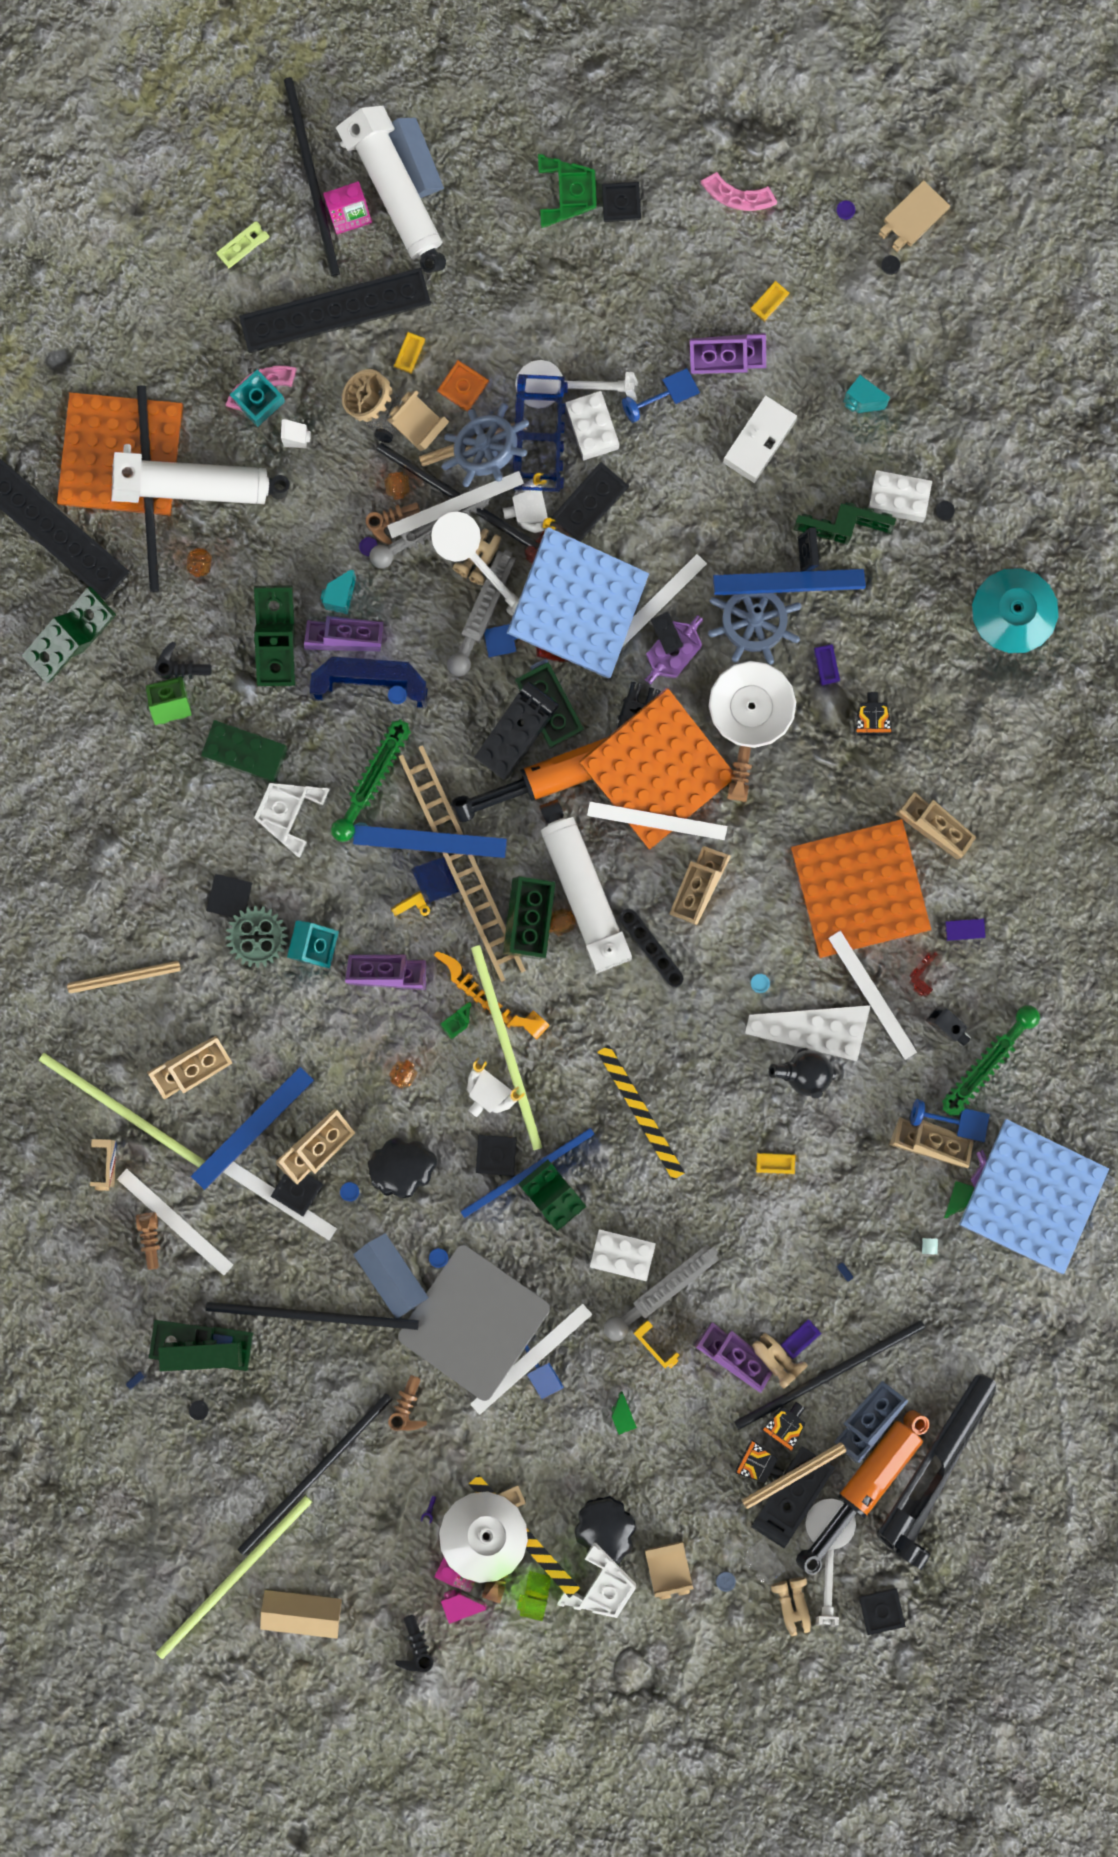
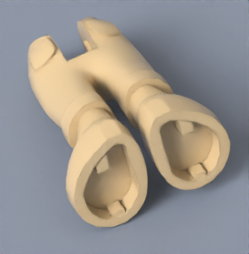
[452,528,501,585]
[752,1333,808,1389]
[771,1577,811,1637]

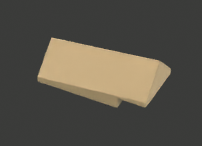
[895,792,976,859]
[669,846,731,926]
[147,1036,232,1100]
[276,1109,355,1184]
[889,1117,974,1168]
[260,1590,342,1639]

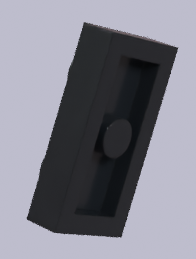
[651,612,684,655]

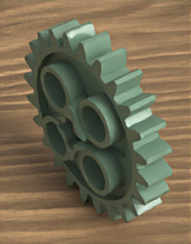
[225,906,288,968]

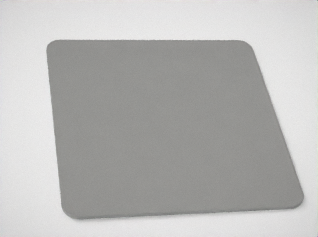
[398,1245,550,1401]

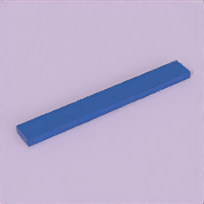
[713,569,866,595]
[353,825,507,858]
[191,1067,314,1190]
[461,1128,595,1218]

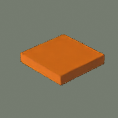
[437,360,489,412]

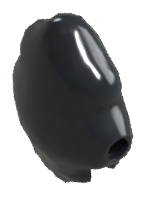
[368,1138,437,1199]
[575,1496,636,1565]

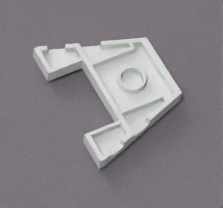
[254,783,330,858]
[557,1542,636,1618]

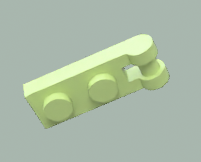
[216,221,269,269]

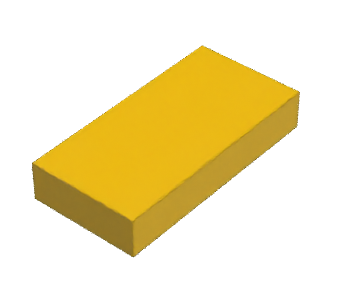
[750,281,790,322]
[394,332,425,374]
[756,1153,795,1174]

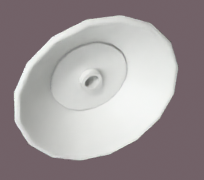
[709,661,796,748]
[439,1492,528,1583]

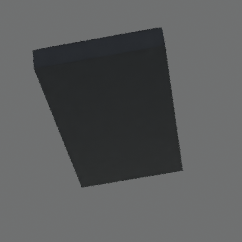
[551,462,629,542]

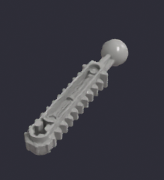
[369,486,491,569]
[447,549,517,677]
[604,1244,719,1341]

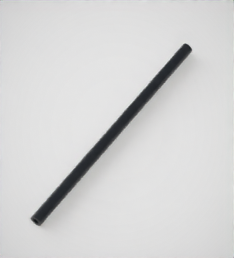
[284,77,340,276]
[137,385,159,593]
[376,443,540,553]
[206,1302,419,1330]
[734,1320,925,1430]
[237,1393,393,1556]

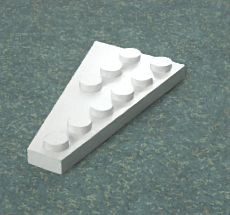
[745,1005,871,1062]

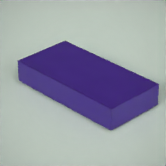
[814,644,840,686]
[945,919,986,941]
[780,1319,822,1359]

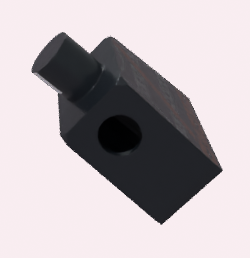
[925,1006,971,1046]

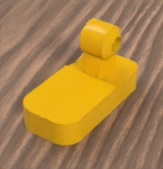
[390,889,430,916]

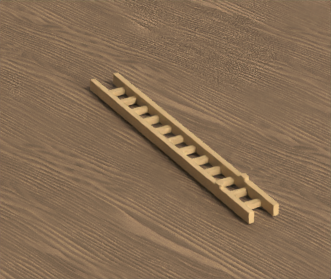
[398,745,526,982]

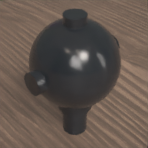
[768,1048,836,1098]

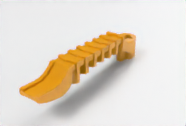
[434,952,550,1040]

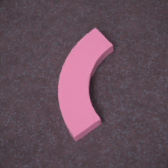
[700,172,777,211]
[226,366,297,411]

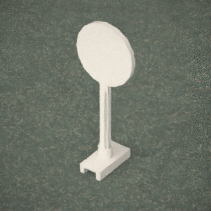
[515,360,638,409]
[431,511,520,616]
[805,1498,856,1627]

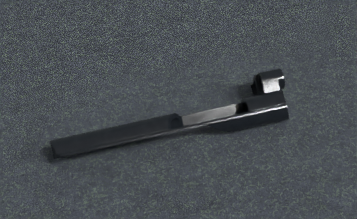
[877,1374,996,1571]

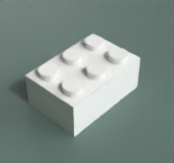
[565,391,619,461]
[868,470,932,523]
[590,1229,656,1281]

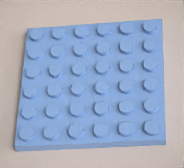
[507,527,649,678]
[959,1119,1109,1274]

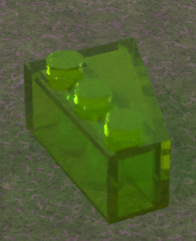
[517,1571,552,1621]

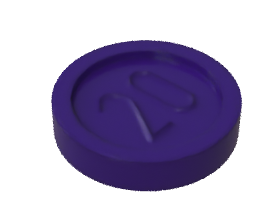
[836,200,855,220]
[359,537,378,557]

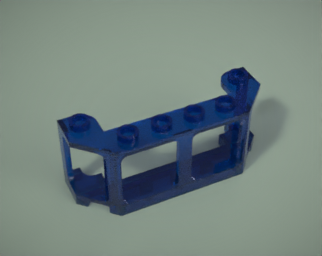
[513,374,568,493]
[310,657,428,709]

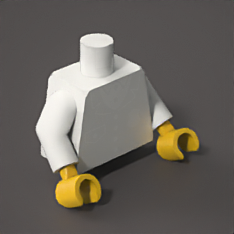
[503,473,556,533]
[467,1058,525,1117]

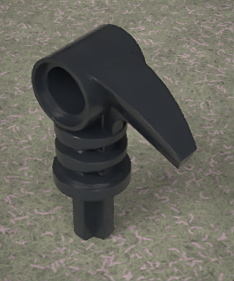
[155,642,212,679]
[395,1614,434,1672]

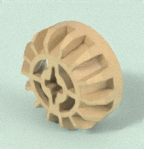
[342,369,392,422]

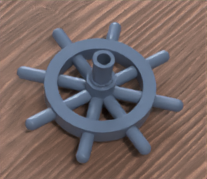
[441,403,529,487]
[708,593,801,665]

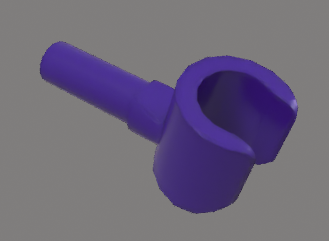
[421,1496,437,1524]

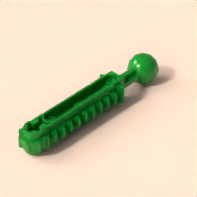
[331,719,411,842]
[942,1005,1040,1116]

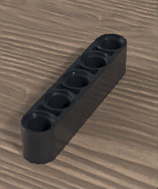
[620,909,683,989]

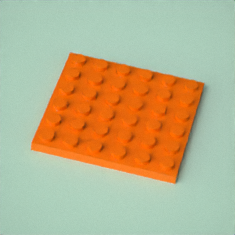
[57,392,183,516]
[579,688,735,850]
[791,819,931,959]

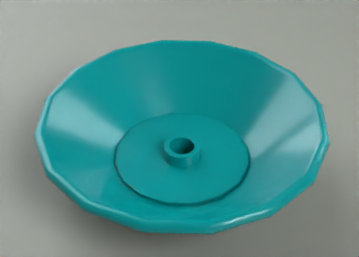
[972,568,1058,653]

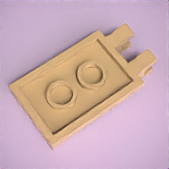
[878,180,950,252]

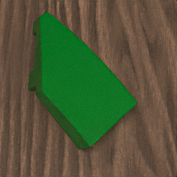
[440,1001,471,1040]
[944,1181,974,1219]
[611,1391,637,1435]

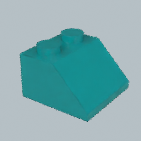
[230,369,285,427]
[843,375,890,413]
[321,570,356,615]
[287,920,339,969]

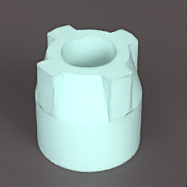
[922,1238,938,1254]

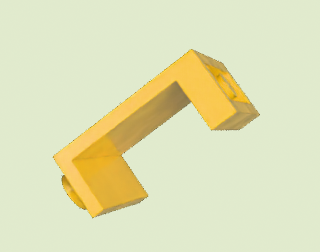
[633,1320,680,1369]

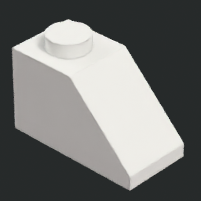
[281,419,311,448]

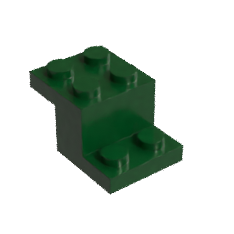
[518,1159,587,1231]

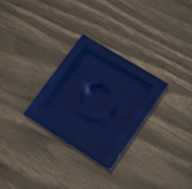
[411,857,459,904]

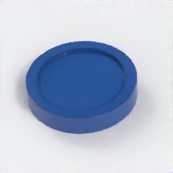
[388,685,407,704]
[340,1182,359,1201]
[429,1248,448,1268]

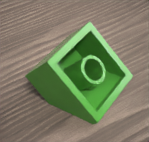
[145,676,192,725]

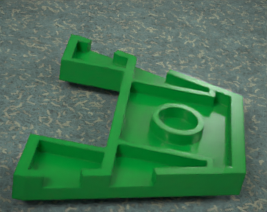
[538,154,597,228]

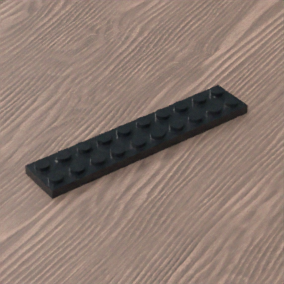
[239,268,431,353]
[0,459,130,600]

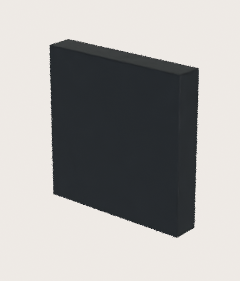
[602,182,641,222]
[797,528,819,572]
[206,874,253,918]
[476,1135,517,1176]
[270,1174,324,1217]
[859,1588,906,1635]

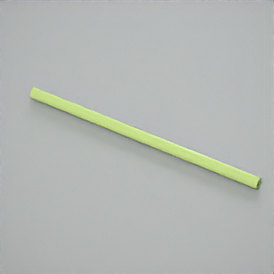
[471,945,543,1150]
[39,1053,205,1168]
[156,1495,312,1659]

